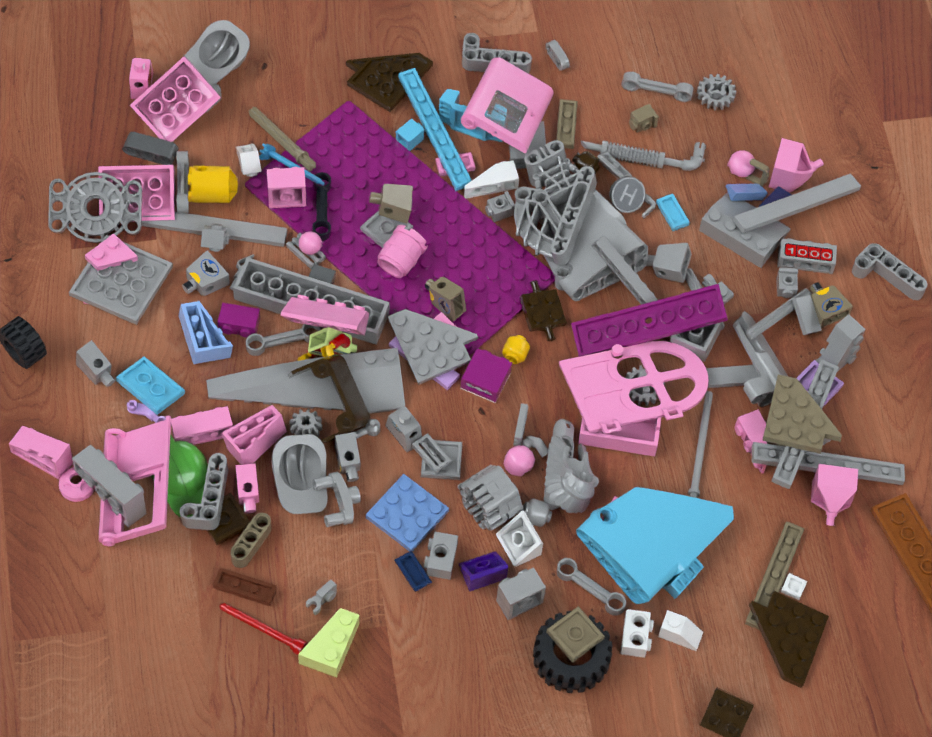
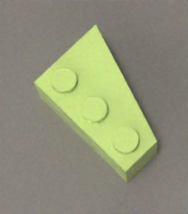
[298,608,359,677]

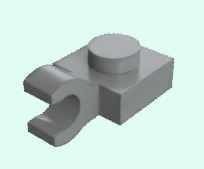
[702,274,734,304]
[306,579,337,615]

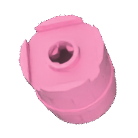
[377,225,428,278]

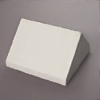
[496,511,543,567]

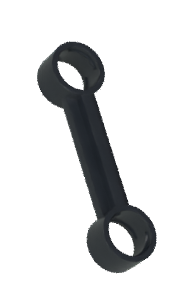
[312,172,331,241]

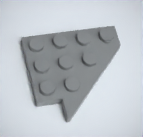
[388,309,478,385]

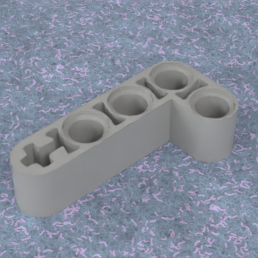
[462,33,532,73]
[852,243,927,300]
[180,453,228,530]

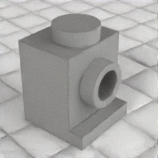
[485,191,515,222]
[776,268,798,298]

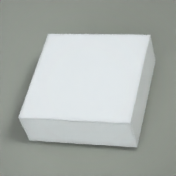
[781,573,807,600]

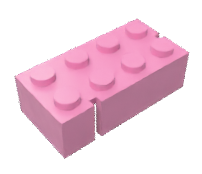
[578,417,661,457]

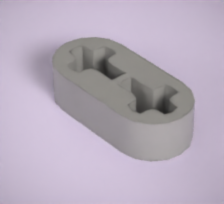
[546,40,570,71]

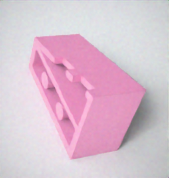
[222,405,287,465]
[9,426,73,480]

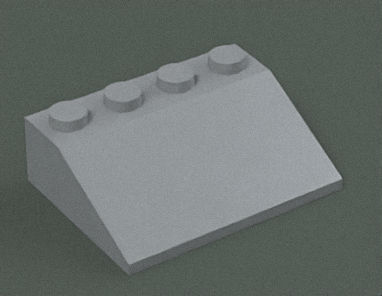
[699,192,791,268]

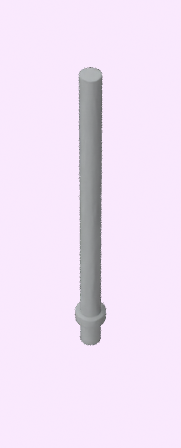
[688,391,713,498]

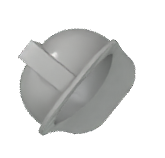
[181,20,250,85]
[271,434,328,514]

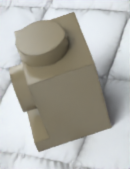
[629,104,659,133]

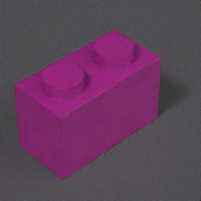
[217,302,260,338]

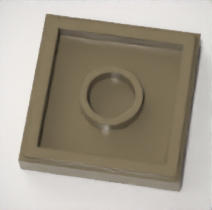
[546,606,605,662]

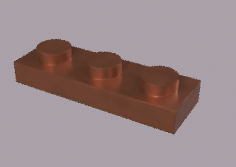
[213,568,277,606]

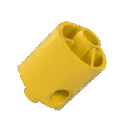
[188,166,238,203]

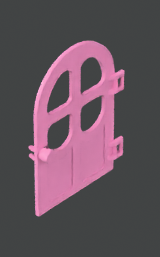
[559,341,709,434]

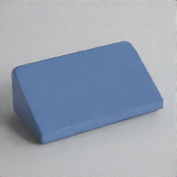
[726,184,767,201]

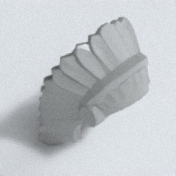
[544,436,599,513]

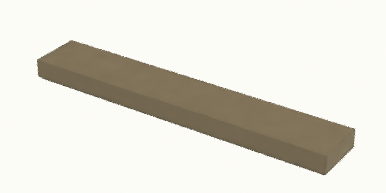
[745,521,805,630]

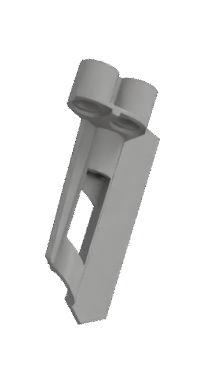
[733,311,788,407]

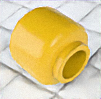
[502,335,530,364]

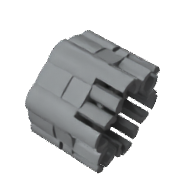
[458,465,524,531]

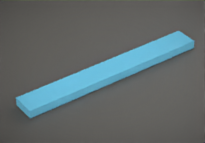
[398,68,472,191]

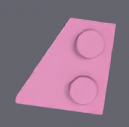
[85,234,138,271]

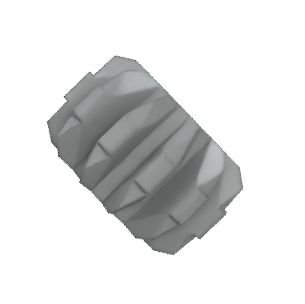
[289,408,322,437]

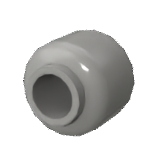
[523,498,552,527]

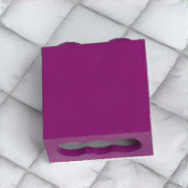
[460,348,512,403]

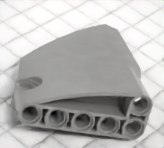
[544,174,648,301]

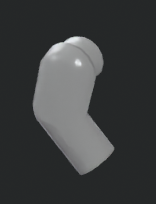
[522,436,548,457]

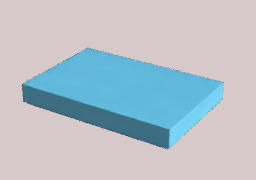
[116,357,185,415]

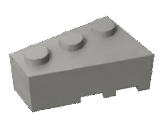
[815,314,866,372]

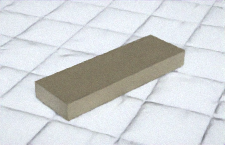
[556,99,578,149]

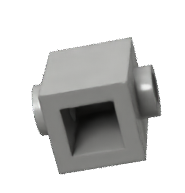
[201,223,230,252]

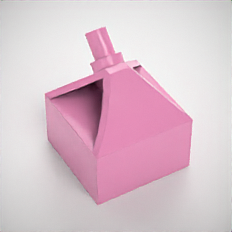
[769,138,823,193]
[811,464,858,526]

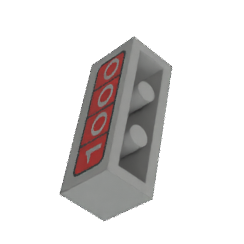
[777,238,837,274]

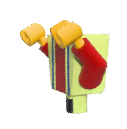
[297,327,357,361]

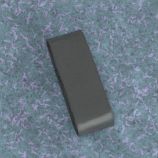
[122,132,179,165]

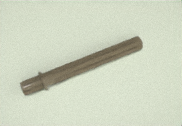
[249,107,316,171]

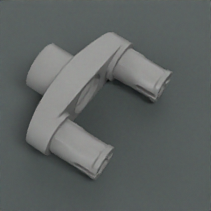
[312,472,361,527]

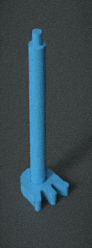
[259,143,325,186]

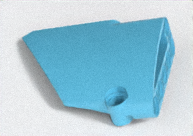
[576,487,734,604]

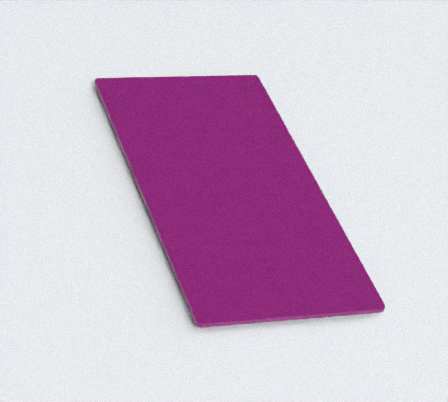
[245,101,555,357]

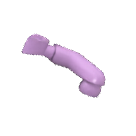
[127,400,166,423]

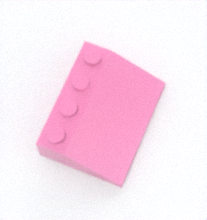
[130,56,221,142]
[98,165,175,222]
[280,295,369,336]

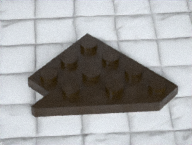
[346,53,433,112]
[749,591,829,688]

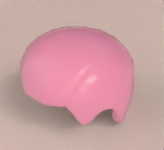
[727,150,755,177]
[503,445,535,476]

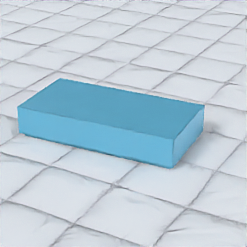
[656,193,690,231]

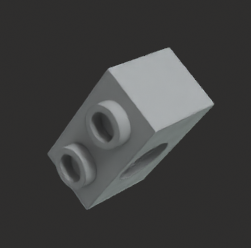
[424,532,458,580]

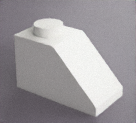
[236,144,262,177]
[658,610,703,651]

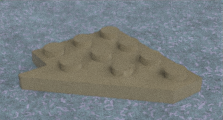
[763,374,842,454]

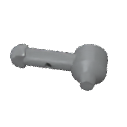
[354,419,380,439]

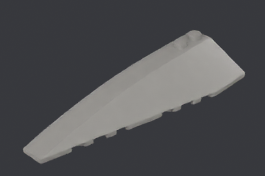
[206,348,405,414]

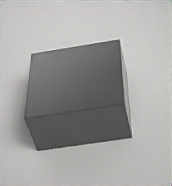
[309,264,336,284]

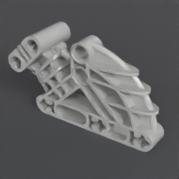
[514,140,597,265]

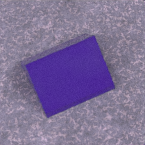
[459,551,508,592]

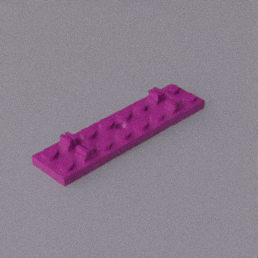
[571,284,728,357]

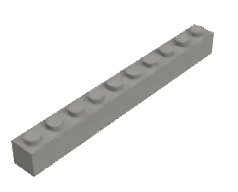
[591,235,657,305]

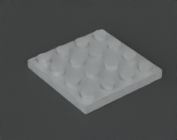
[69,235,173,325]

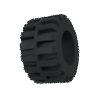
[0,316,47,369]

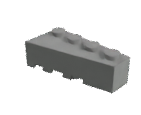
[72,445,147,528]

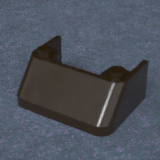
[288,354,370,444]

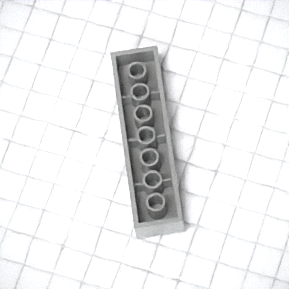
[233,257,390,345]

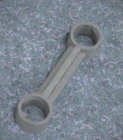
[621,72,694,102]
[177,151,189,213]
[246,324,321,356]
[557,558,626,616]

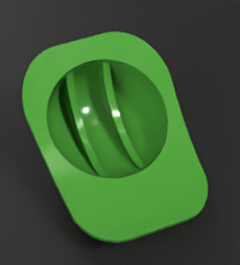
[151,435,216,518]

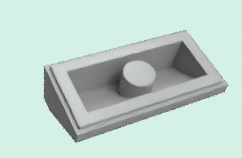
[597,152,632,179]

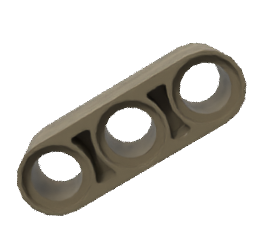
[231,513,271,568]

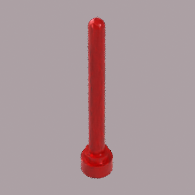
[220,603,308,655]

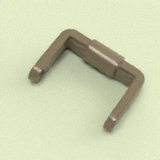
[746,159,770,186]

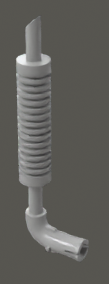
[581,140,706,171]

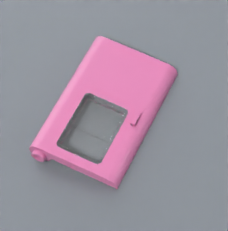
[461,57,554,154]

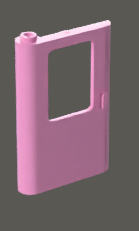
[98,415,171,546]

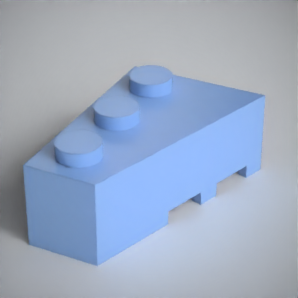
[179,301,233,364]

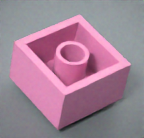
[267,167,306,208]

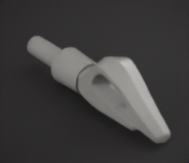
[230,254,255,290]

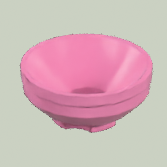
[59,467,95,502]

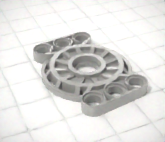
[48,172,142,243]

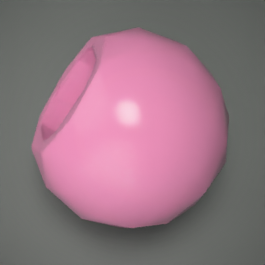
[299,231,322,255]

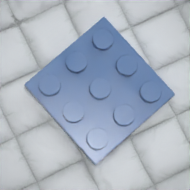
[366,474,449,552]

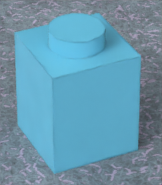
[396,119,424,151]

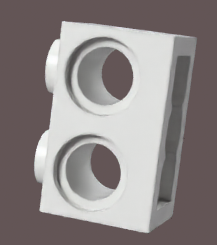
[621,609,654,658]

